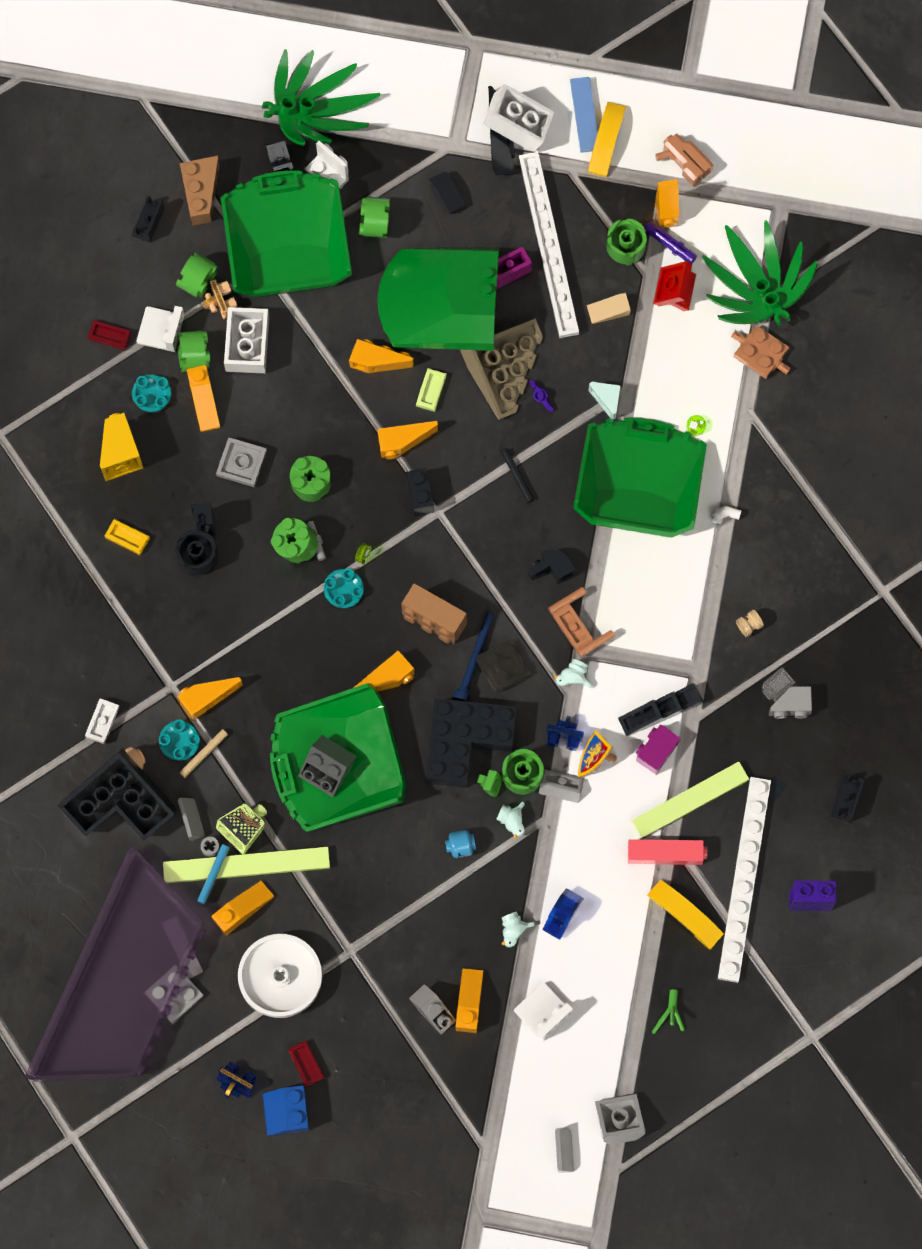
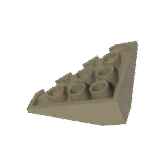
[460,319,543,420]

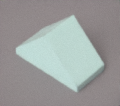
[589,382,620,420]

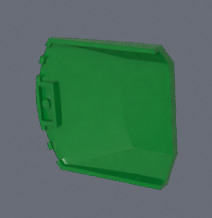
[221,171,352,297]
[378,247,500,351]
[573,417,707,538]
[270,683,406,832]

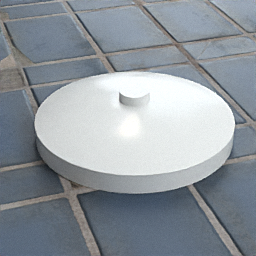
[238,934,322,1018]

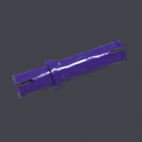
[644,221,697,264]

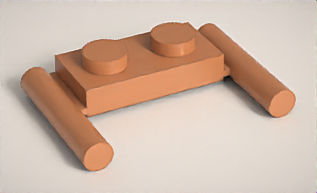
[548,587,615,657]

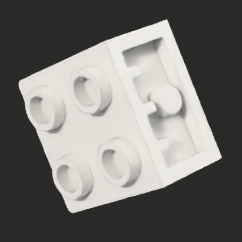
[304,141,349,190]
[137,306,185,352]
[514,983,573,1041]

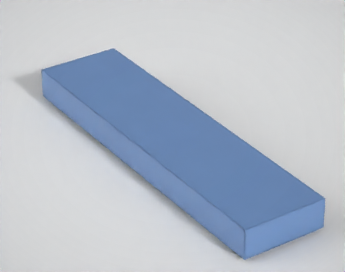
[570,77,598,153]

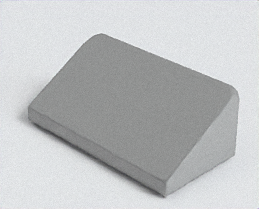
[539,769,584,803]
[178,798,205,841]
[555,1128,574,1173]

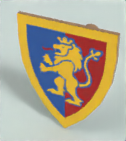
[578,729,617,778]

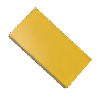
[105,519,150,556]

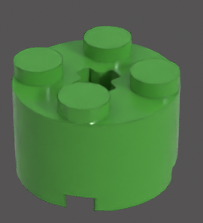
[359,197,390,238]
[607,219,647,265]
[176,251,218,298]
[177,331,210,372]
[290,456,331,502]
[271,518,318,563]
[502,749,544,795]

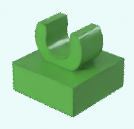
[477,770,503,797]

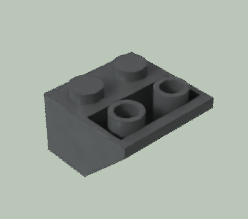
[298,735,357,797]

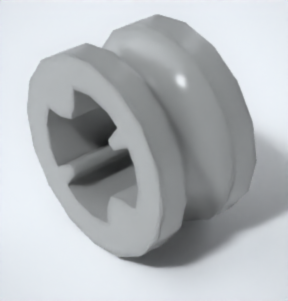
[201,837,220,857]

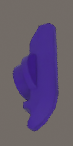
[529,379,554,412]

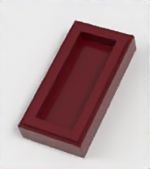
[87,320,132,351]
[287,1040,325,1088]

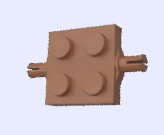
[731,325,791,379]

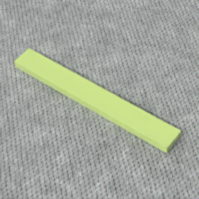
[163,847,330,884]

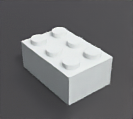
[483,84,554,152]
[224,307,269,373]

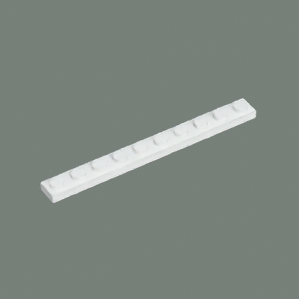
[519,152,579,338]
[718,777,771,983]

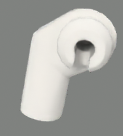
[712,506,741,524]

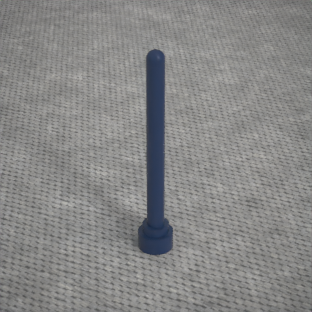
[452,612,494,702]

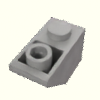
[769,687,812,719]
[409,984,456,1034]

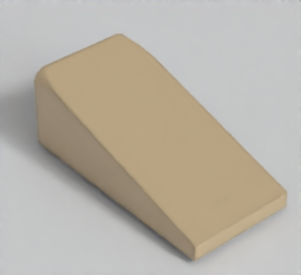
[587,293,631,324]

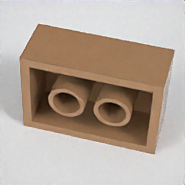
[401,584,467,644]

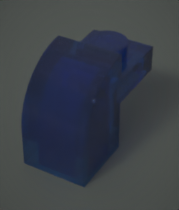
[542,888,584,940]

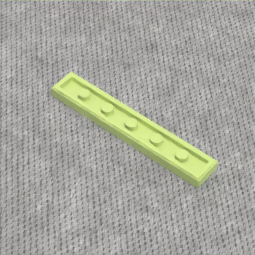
[631,762,749,839]

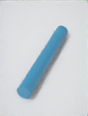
[197,844,229,904]

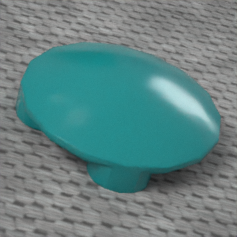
[132,374,172,412]
[323,568,364,608]
[159,719,200,761]

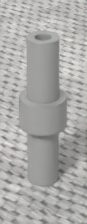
[306,521,326,561]

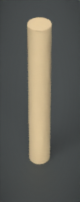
[179,729,228,778]

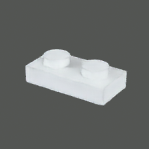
[85,699,120,744]

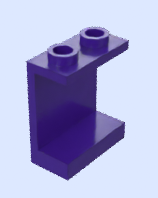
[789,881,836,911]

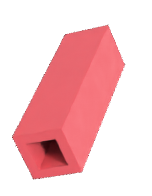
[628,839,707,865]

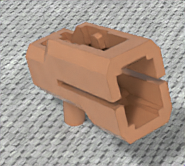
[655,133,714,187]

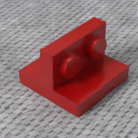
[653,261,696,312]

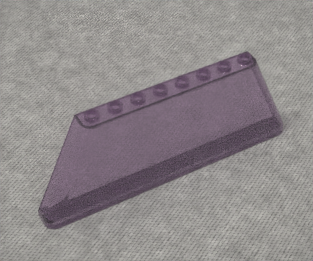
[25,847,206,1082]

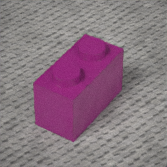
[497,246,532,289]
[636,724,681,775]

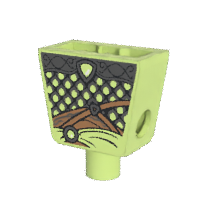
[216,804,267,855]

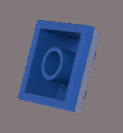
[263,1086,310,1136]

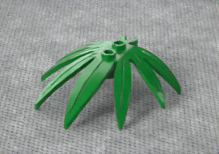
[262,49,380,145]
[702,220,818,327]

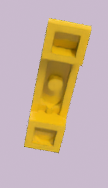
[588,102,626,177]
[647,880,724,950]

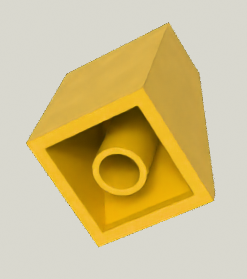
[100,413,143,481]

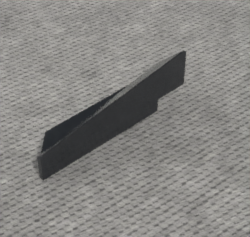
[488,86,515,176]

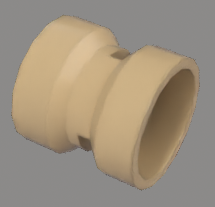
[736,610,764,637]

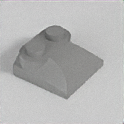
[595,1094,645,1144]

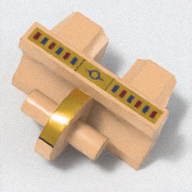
[202,280,237,320]

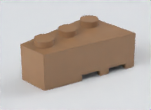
[180,156,220,226]

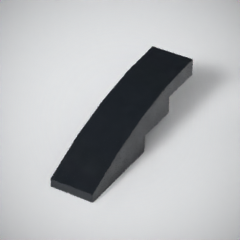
[618,683,704,736]

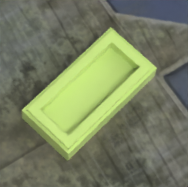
[416,368,447,412]

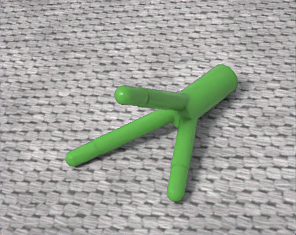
[652,990,685,1034]

